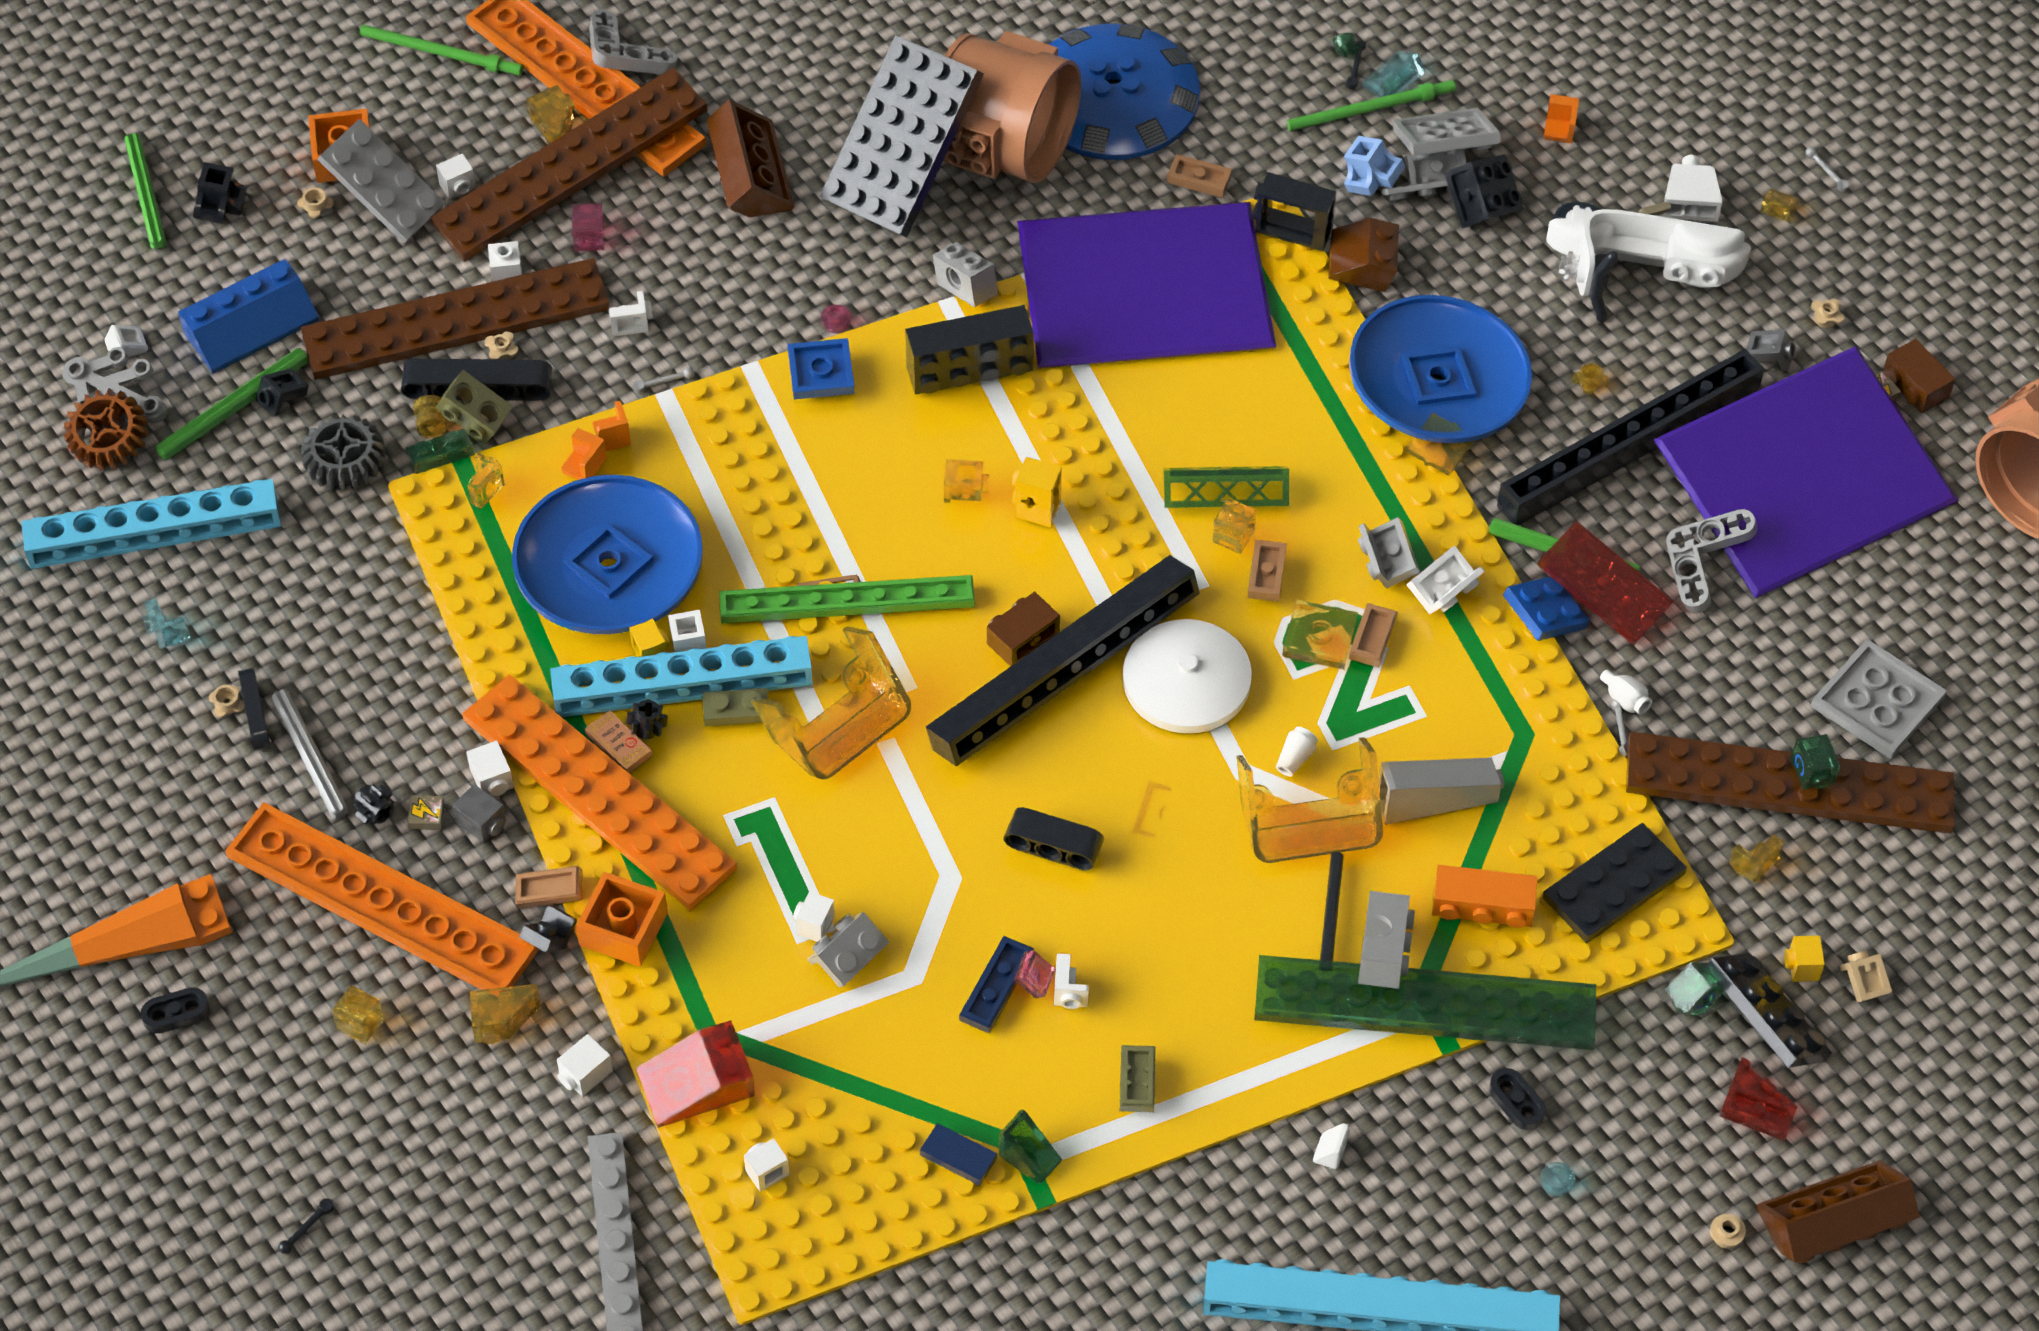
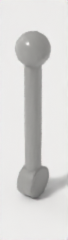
[1806,147,1850,192]
[633,367,695,393]
[1611,699,1628,757]

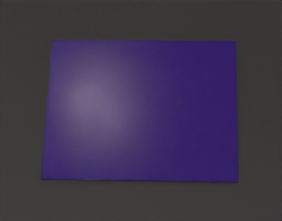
[1017,202,1276,368]
[1654,346,1959,599]

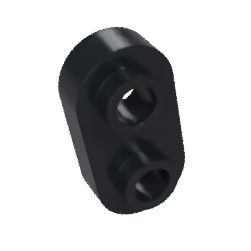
[140,987,210,1034]
[1489,1068,1546,1130]

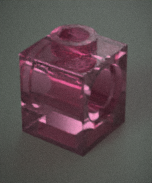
[572,203,605,251]

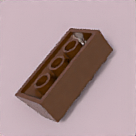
[706,99,795,218]
[1756,1160,1920,1263]

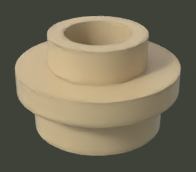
[1710,1214,1746,1248]

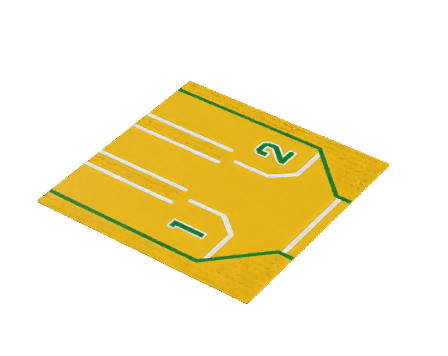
[388,198,1734,1325]

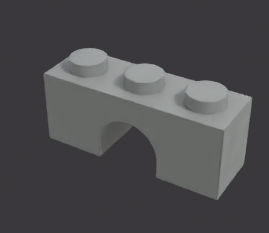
[1358,891,1415,989]

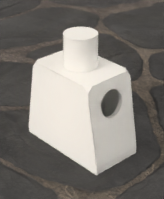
[1661,155,1722,222]

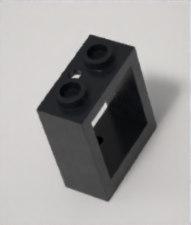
[1252,172,1336,251]

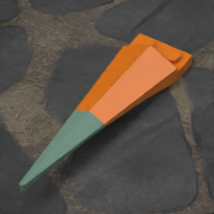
[0,874,233,987]

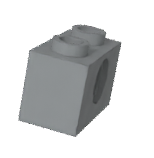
[933,242,998,307]

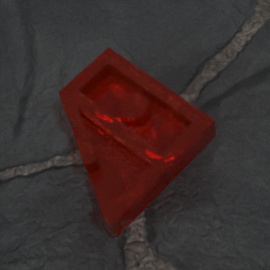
[1719,1057,1797,1141]

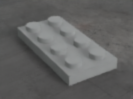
[317,119,446,243]

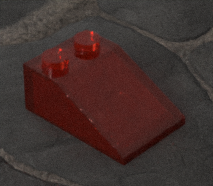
[636,1020,755,1128]

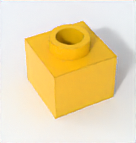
[629,619,670,657]
[1784,936,1825,982]

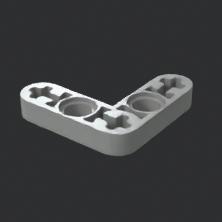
[589,10,678,75]
[1666,509,1758,613]

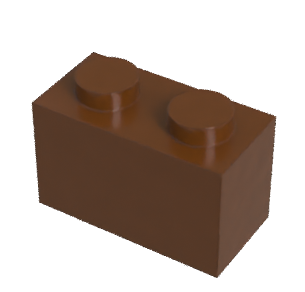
[1883,339,1955,413]
[987,591,1060,667]

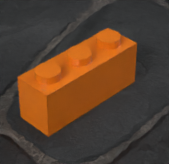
[1432,865,1537,928]

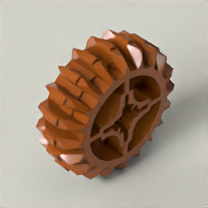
[64,388,148,472]

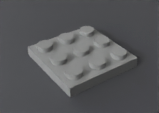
[1393,108,1500,158]
[1811,639,1947,759]

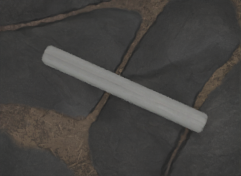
[272,689,348,819]

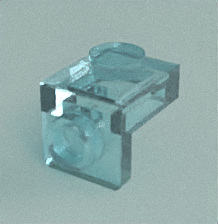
[142,598,190,649]

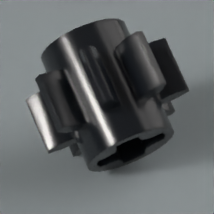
[626,699,668,740]
[353,784,394,824]

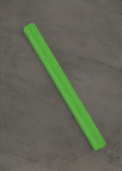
[155,348,309,460]

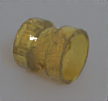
[413,395,448,438]

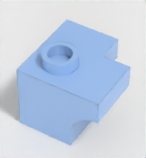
[1344,136,1405,196]

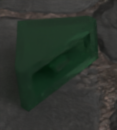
[999,1109,1062,1184]

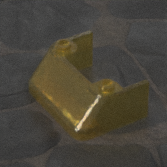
[750,626,911,779]
[1236,737,1383,863]

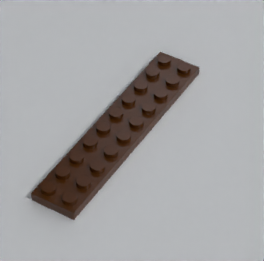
[430,67,708,262]
[300,258,610,380]
[1626,732,1954,834]

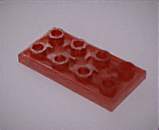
[1537,521,1674,646]

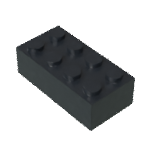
[905,305,1034,395]

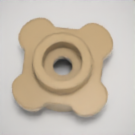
[297,187,333,218]
[1811,299,1844,328]
[485,332,518,360]
[209,685,245,718]

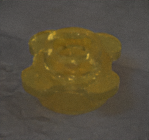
[1572,363,1609,395]

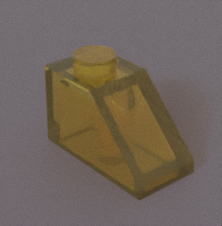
[526,85,575,144]
[470,984,541,1044]

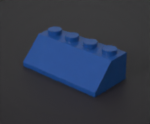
[178,259,319,374]

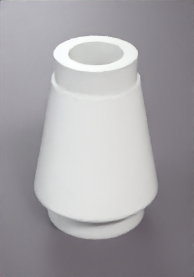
[1276,727,1318,777]

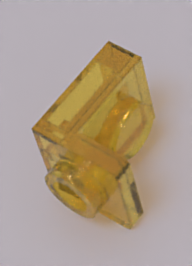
[467,452,505,509]
[1729,834,1784,883]

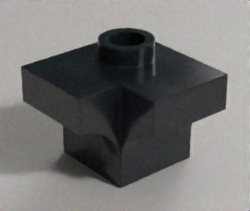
[193,162,247,224]

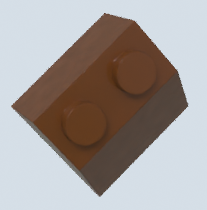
[1328,218,1399,292]

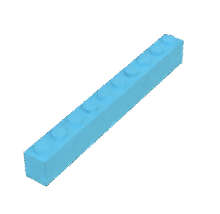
[1203,1259,1560,1331]

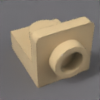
[1839,950,1892,1002]

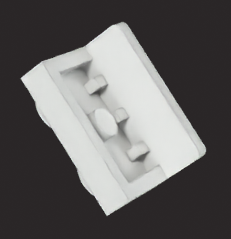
[1406,546,1485,614]

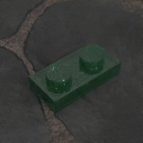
[406,429,475,474]

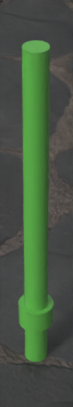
[360,24,524,76]
[1287,80,1456,131]

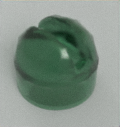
[1332,33,1357,58]

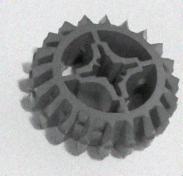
[301,414,386,492]

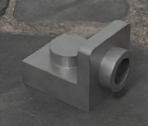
[1746,329,1796,371]

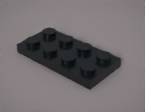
[1542,822,1687,944]
[1705,953,1832,1068]

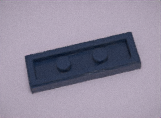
[959,936,1034,1034]

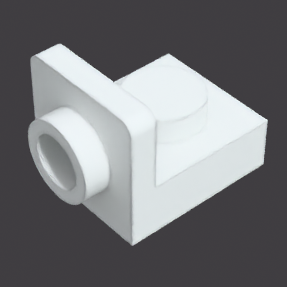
[609,291,653,337]
[1054,953,1089,1009]

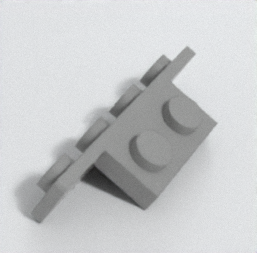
[1380,149,1466,200]

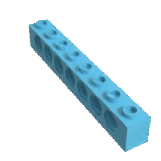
[21,479,281,569]
[550,636,813,717]

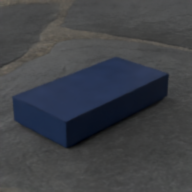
[920,1123,997,1186]

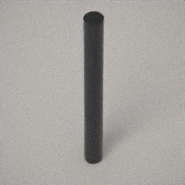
[1319,852,1344,973]

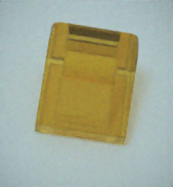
[1760,188,1799,222]

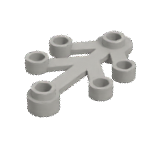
[62,347,168,429]

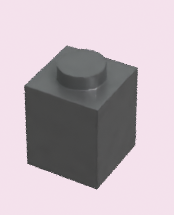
[452,784,506,843]

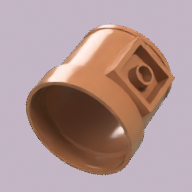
[943,31,1081,183]
[1975,378,2039,539]

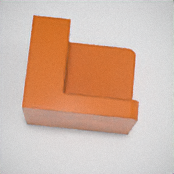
[1543,94,1580,144]
[592,401,631,451]
[561,428,607,480]

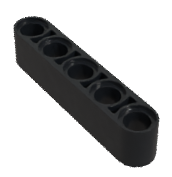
[401,358,553,401]

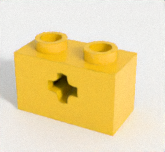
[1012,457,1062,528]

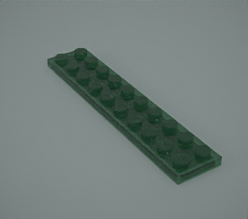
[1254,955,1596,1050]

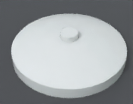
[1123,619,1252,733]

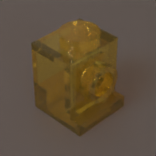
[944,459,989,503]

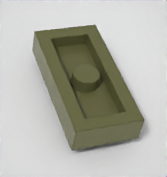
[702,688,769,726]

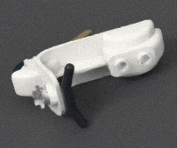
[1546,202,1751,322]

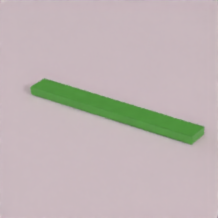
[719,575,975,623]

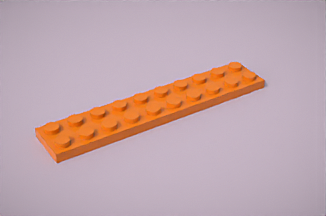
[466,0,706,177]
[462,674,737,911]
[225,802,539,1000]

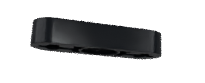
[238,668,271,751]

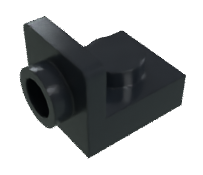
[256,368,309,417]
[520,905,577,953]

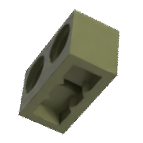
[435,370,513,444]

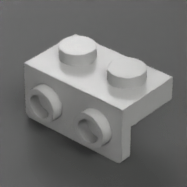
[1358,517,1420,589]
[807,912,889,988]

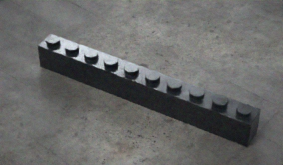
[1497,349,1764,525]
[925,555,1200,767]

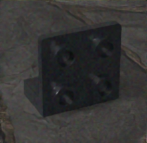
[1444,154,1524,229]

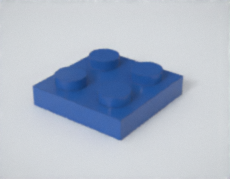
[787,338,855,400]
[1503,575,1590,641]

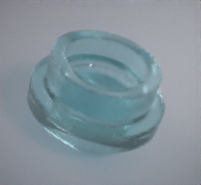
[1540,1162,1575,1196]

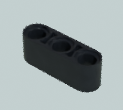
[1003,807,1104,871]

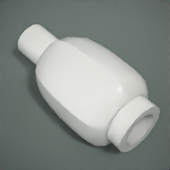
[1600,670,1652,715]

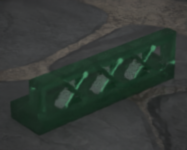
[1163,466,1289,508]

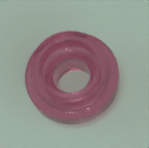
[821,305,851,333]

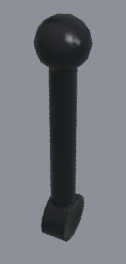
[1346,40,1366,89]
[278,1198,334,1254]

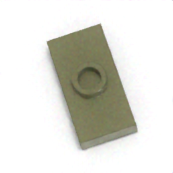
[1120,1045,1155,1112]

